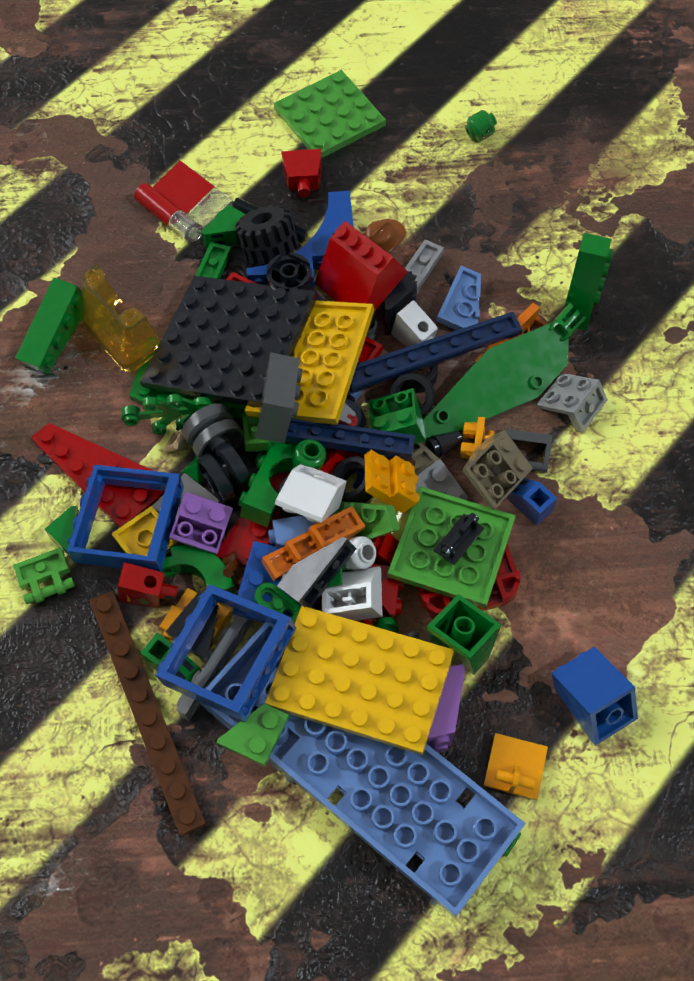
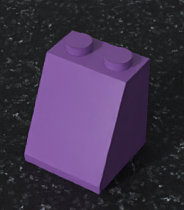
[426,664,465,753]

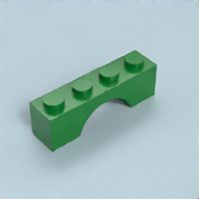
[238,441,298,528]

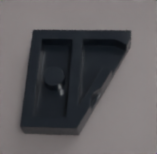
[166,592,220,662]

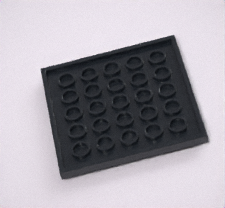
[140,276,318,408]

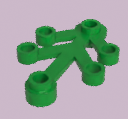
[121,394,212,435]

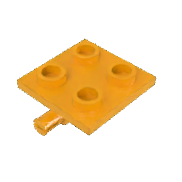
[484,733,548,800]

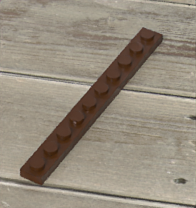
[89,590,207,837]

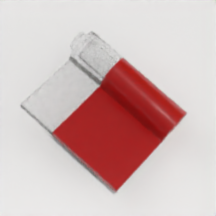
[134,160,233,243]

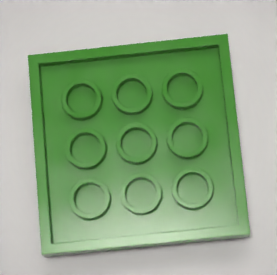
[274,70,386,158]
[388,486,516,609]

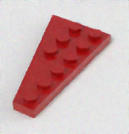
[31,423,165,528]

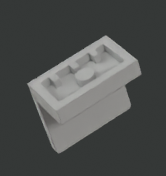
[537,373,608,433]

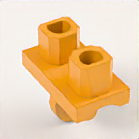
[461,417,495,459]

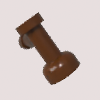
[222,552,244,591]

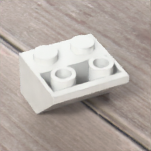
[275,464,347,523]
[322,566,383,621]

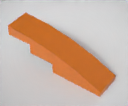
[261,506,366,582]

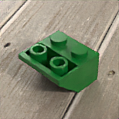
[369,388,426,444]

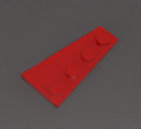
[216,476,285,568]

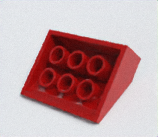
[314,221,408,311]

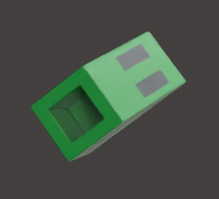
[201,205,246,248]
[141,633,202,682]

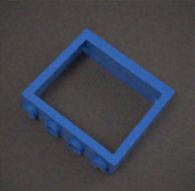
[67,465,184,572]
[155,584,297,722]

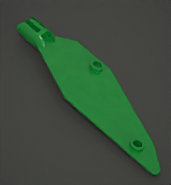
[423,303,586,438]

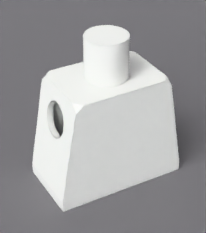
[391,300,438,347]

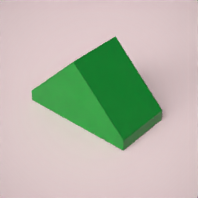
[45,506,79,561]

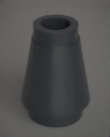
[426,431,463,458]

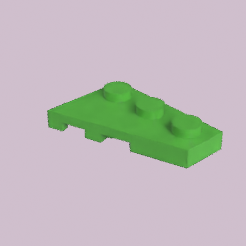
[333,501,400,540]

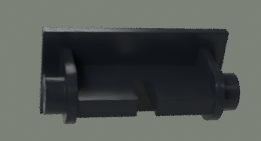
[433,513,484,565]

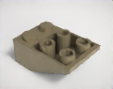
[462,430,533,510]

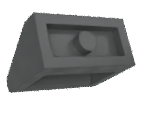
[504,428,553,473]

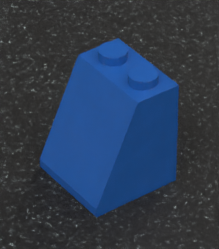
[552,646,638,746]

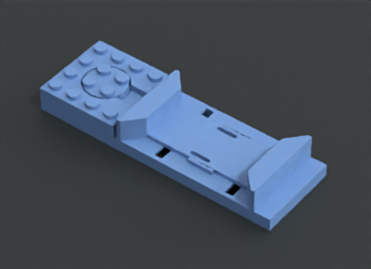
[200,621,526,918]

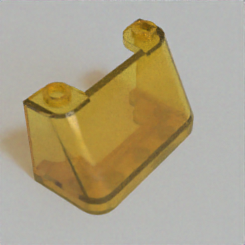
[82,264,160,372]

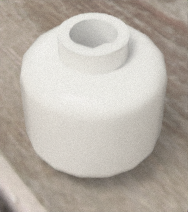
[345,536,376,570]

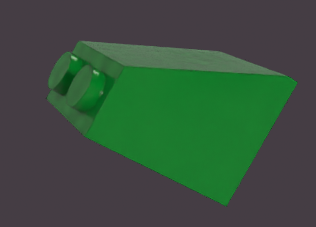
[426,594,502,675]

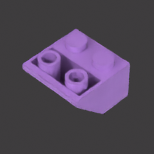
[169,492,233,555]

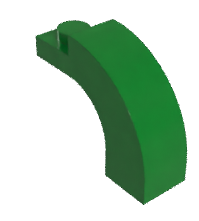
[161,545,236,595]

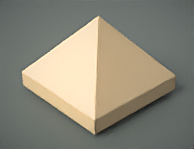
[164,429,188,453]

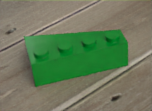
[562,233,614,330]
[15,277,92,374]

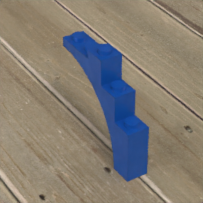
[246,191,354,288]

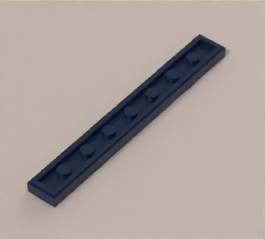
[350,312,523,392]

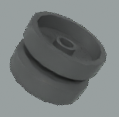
[182,404,244,458]

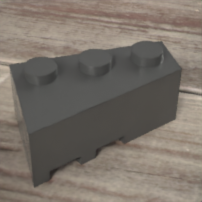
[255,352,303,443]

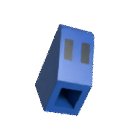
[506,478,557,526]

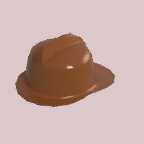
[363,219,406,253]

